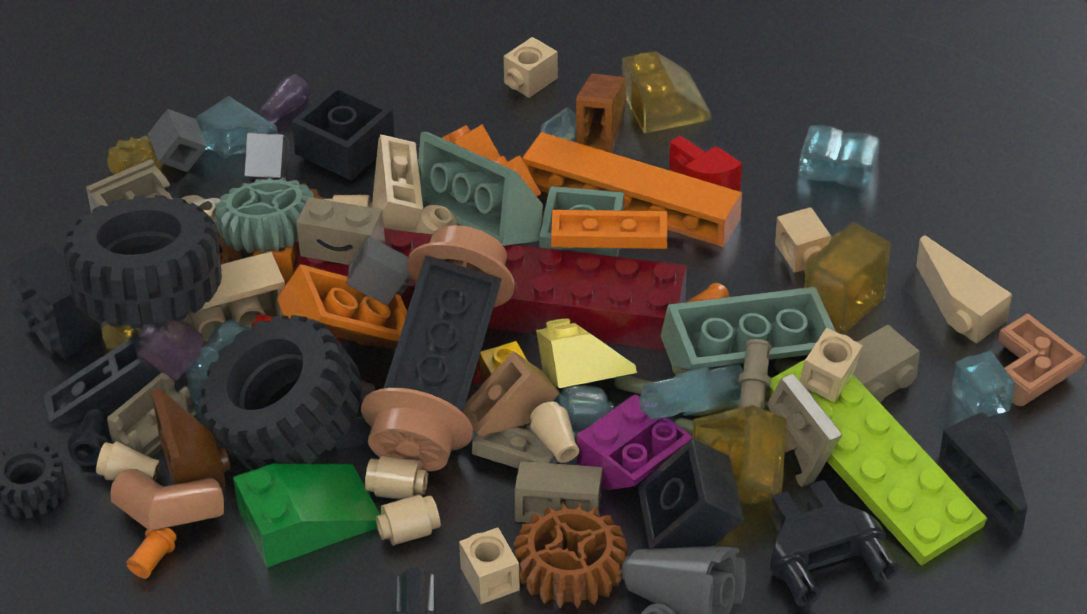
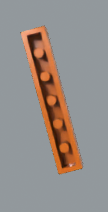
[522,132,742,247]

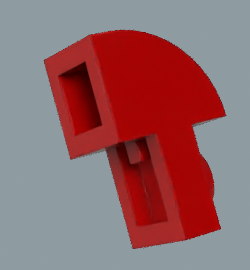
[669,135,742,191]

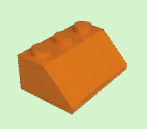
[277,264,407,349]

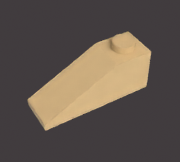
[372,135,423,232]
[916,235,1012,344]

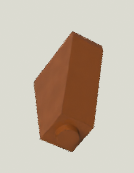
[576,73,626,153]

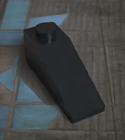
[44,333,171,427]
[939,411,1028,537]

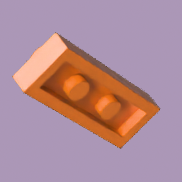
[551,210,667,249]

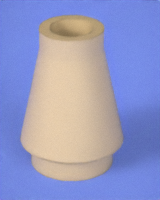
[530,401,579,463]
[96,441,160,481]

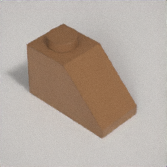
[463,351,560,436]

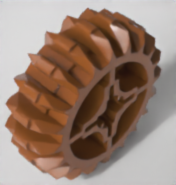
[514,502,628,609]

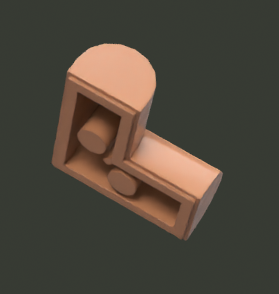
[999,313,1085,406]
[111,469,224,531]

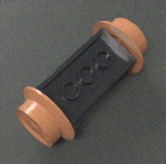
[361,225,515,471]

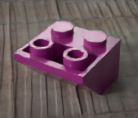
[577,394,693,491]

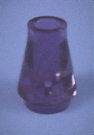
[260,74,312,124]

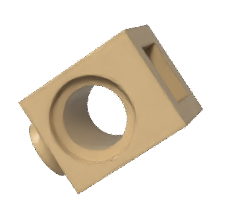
[503,37,558,98]
[775,207,831,273]
[799,327,863,403]
[459,527,520,604]

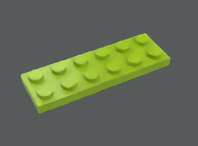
[765,359,987,566]

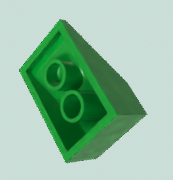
[233,464,380,568]

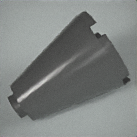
[622,546,746,614]

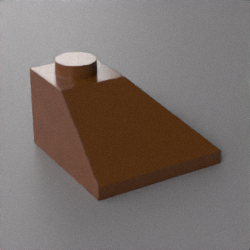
[151,389,231,489]

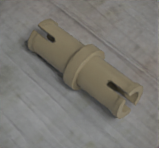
[737,339,772,424]

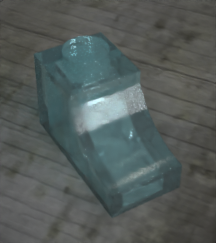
[197,96,278,159]

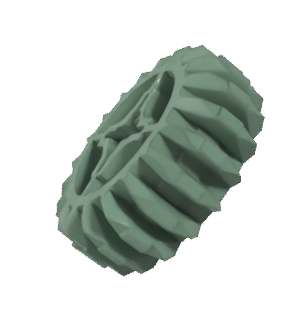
[215,178,314,253]

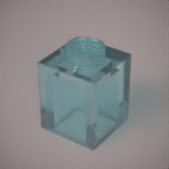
[952,351,1015,417]

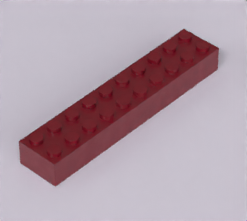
[294,229,687,351]

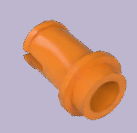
[126,527,177,579]

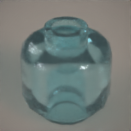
[553,385,614,437]

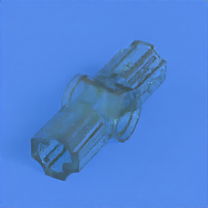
[639,364,743,420]

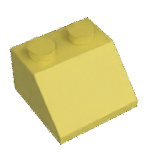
[536,319,637,388]

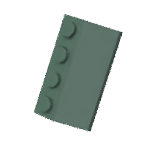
[418,132,543,246]
[660,287,836,370]

